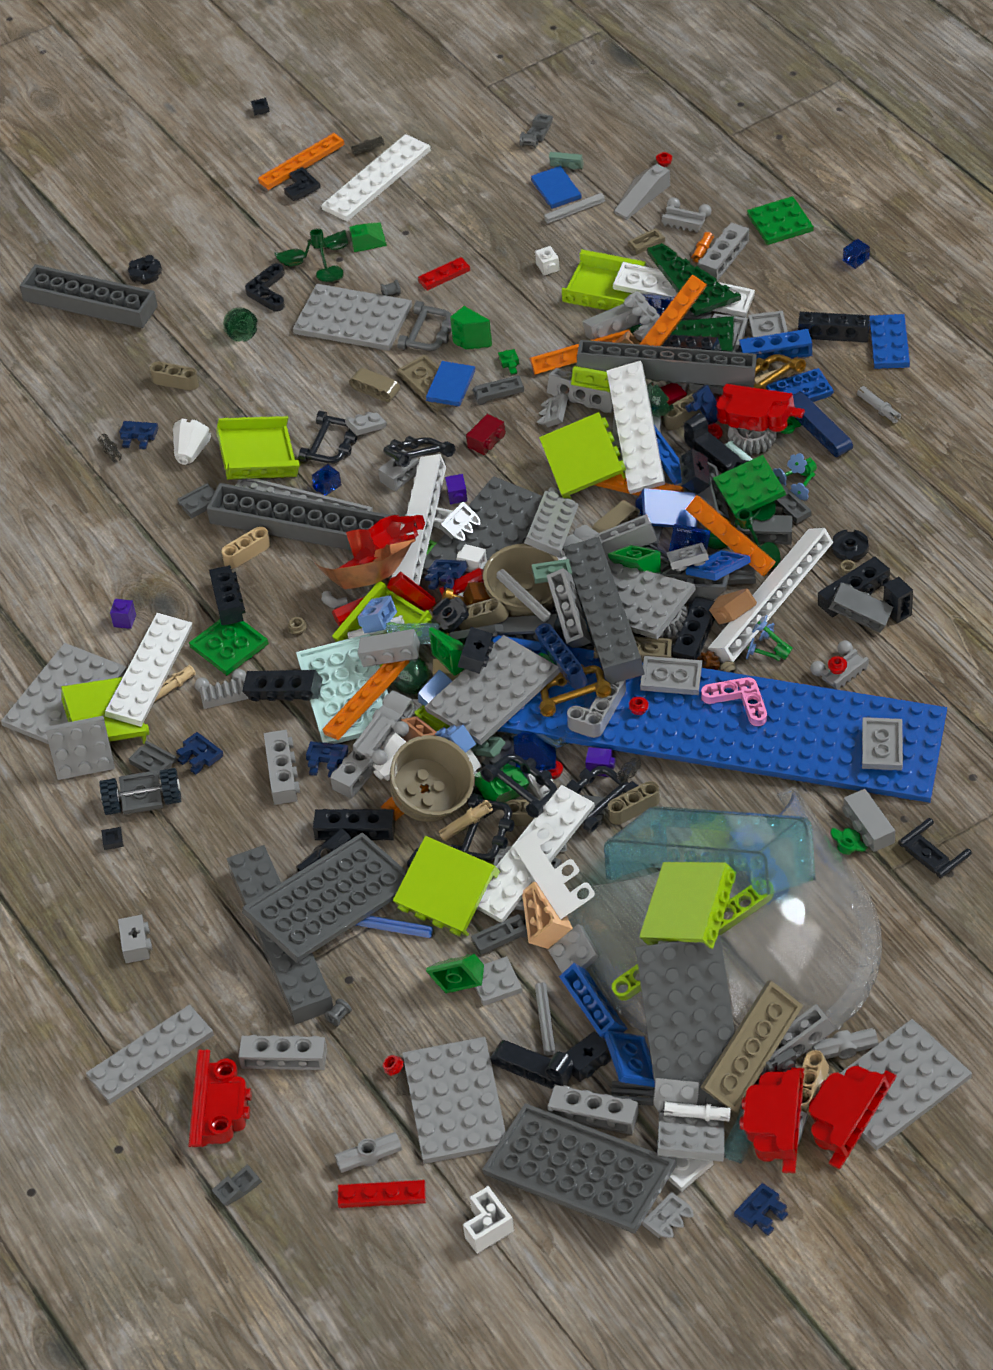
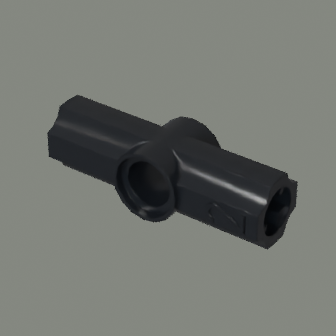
[295,828,351,872]

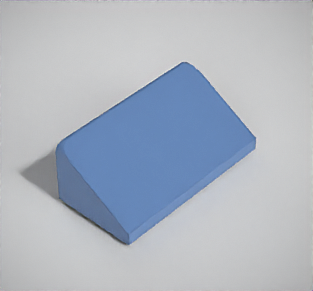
[418,670,452,706]

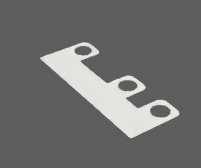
[513,823,595,920]

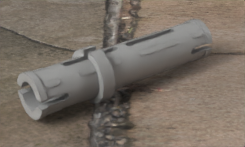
[857,386,901,423]

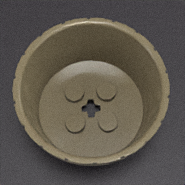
[483,544,559,617]
[390,735,475,822]

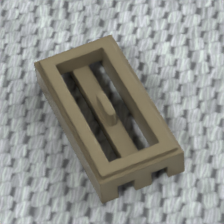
[628,228,665,255]

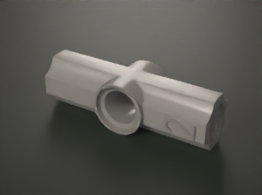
[812,1028,878,1059]
[335,1132,402,1173]

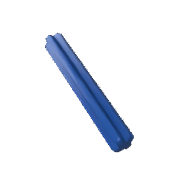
[356,916,433,938]

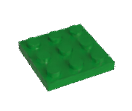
[747,196,814,245]
[713,455,786,518]
[189,620,269,676]

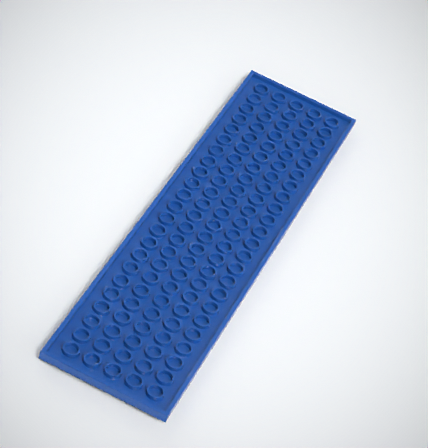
[491,635,948,803]

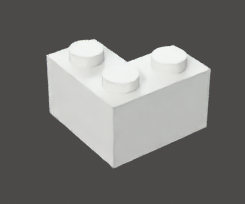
[463,1186,514,1254]

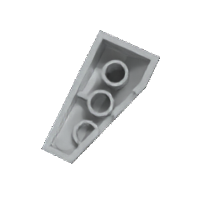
[614,164,670,220]

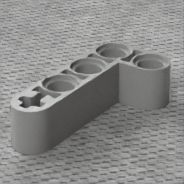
[567,680,626,738]

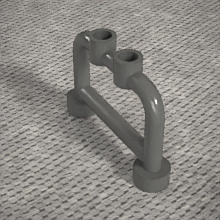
[398,301,452,351]

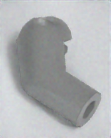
[321,591,348,609]

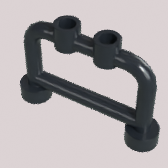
[298,410,358,464]
[383,436,456,467]
[480,754,558,818]
[566,766,639,833]
[451,793,514,862]

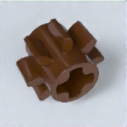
[697,651,720,670]

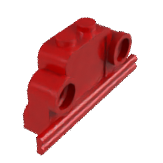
[716,384,805,432]
[188,1049,252,1147]
[809,1066,897,1169]
[740,1068,805,1174]

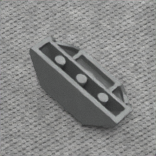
[656,566,729,603]

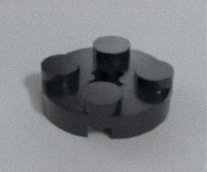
[128,255,162,284]
[831,529,869,562]
[431,596,469,634]

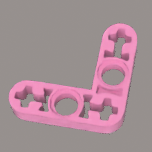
[701,677,767,726]

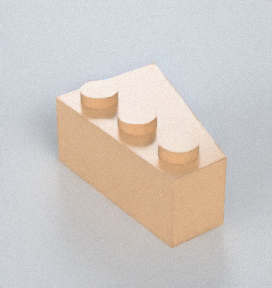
[522,882,573,949]

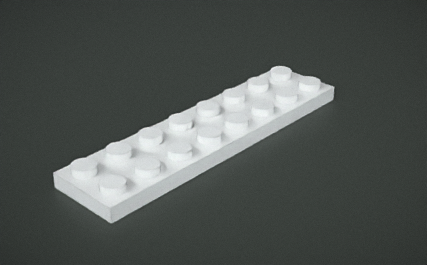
[322,134,431,221]
[613,262,755,318]
[607,361,665,494]
[105,613,192,727]
[477,785,595,922]

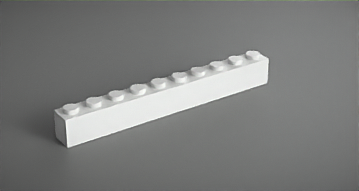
[390,454,446,585]
[708,528,833,663]

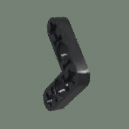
[245,263,285,312]

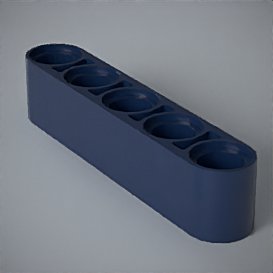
[793,391,853,458]
[535,623,588,689]

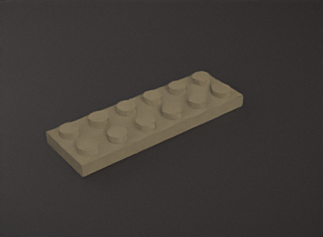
[700,981,803,1113]

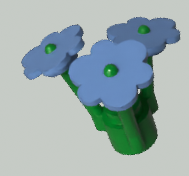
[773,453,817,501]
[746,615,793,661]

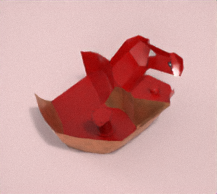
[314,515,425,589]

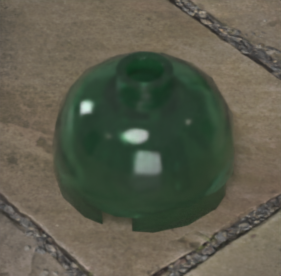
[223,307,258,342]
[647,381,674,417]
[394,657,430,695]

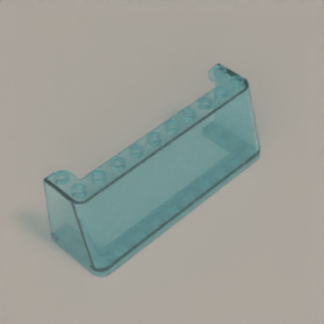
[604,806,816,895]

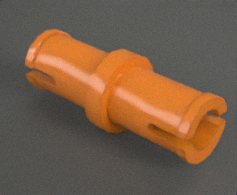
[691,232,714,263]

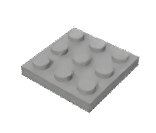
[45,716,115,780]
[657,1113,724,1161]

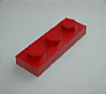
[418,257,470,291]

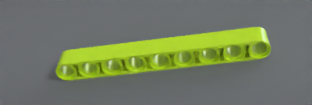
[612,879,773,1001]

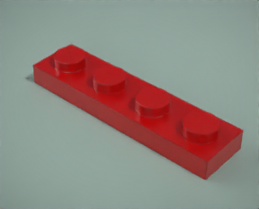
[338,1180,426,1208]

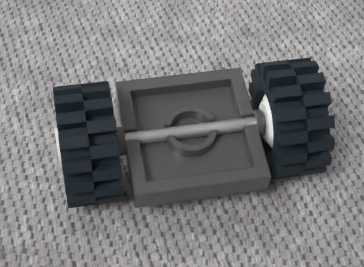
[99,768,182,815]

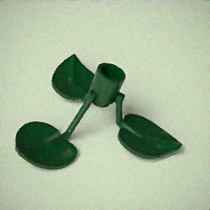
[275,228,348,282]
[698,501,781,569]

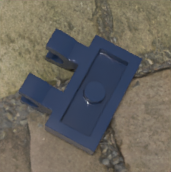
[685,385,718,425]
[119,421,159,449]
[425,559,468,590]
[176,732,223,775]
[306,741,349,777]
[734,1183,788,1236]

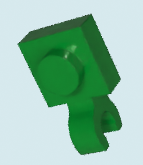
[498,349,520,375]

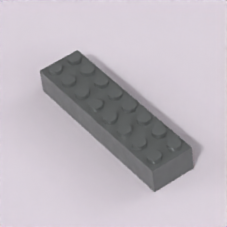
[20,264,158,328]

